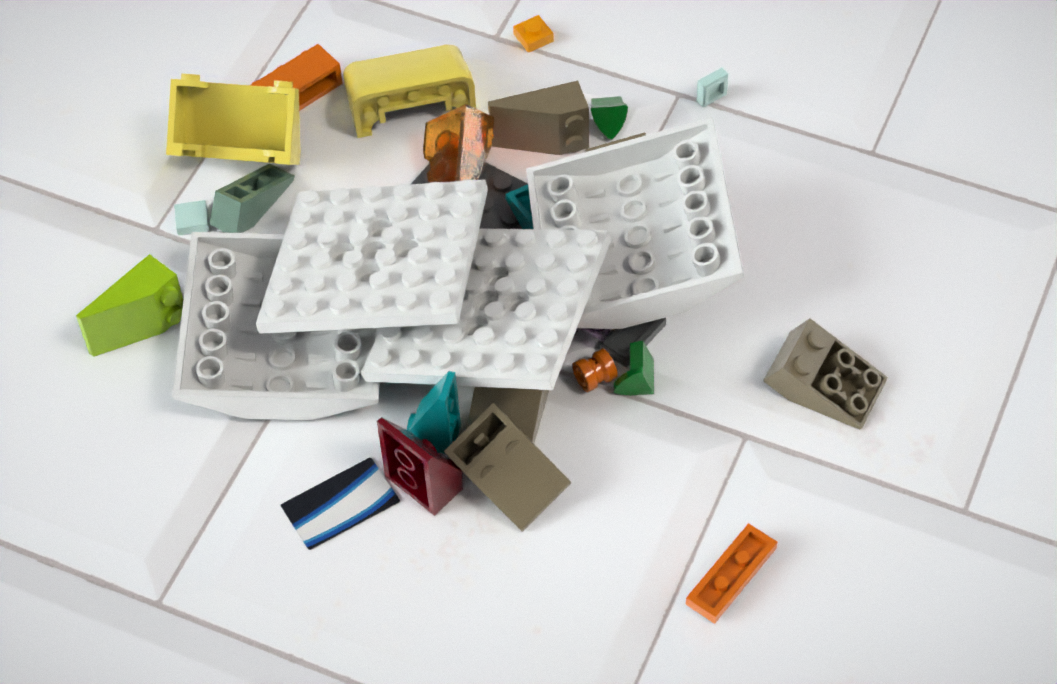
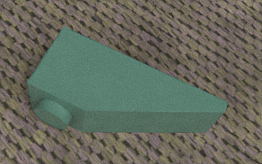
[210,164,295,233]

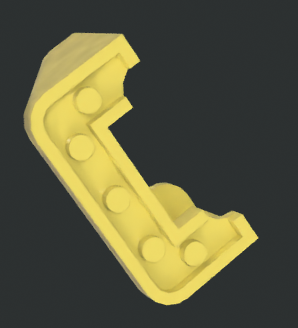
[343,44,477,138]
[166,73,301,165]

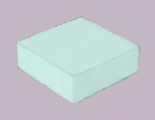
[696,67,729,107]
[174,200,209,236]

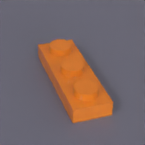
[686,523,778,624]

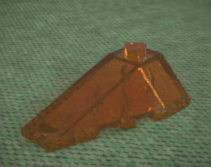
[423,104,494,183]

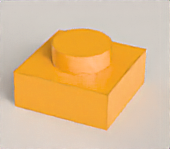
[513,15,554,53]

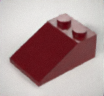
[376,417,463,516]

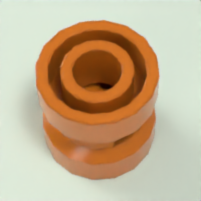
[572,348,618,393]

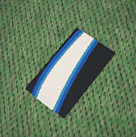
[280,458,400,550]

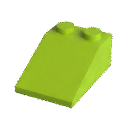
[76,254,184,357]

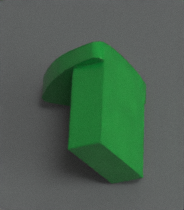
[590,96,628,140]
[613,341,654,396]

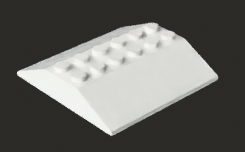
[526,117,744,329]
[172,232,381,420]

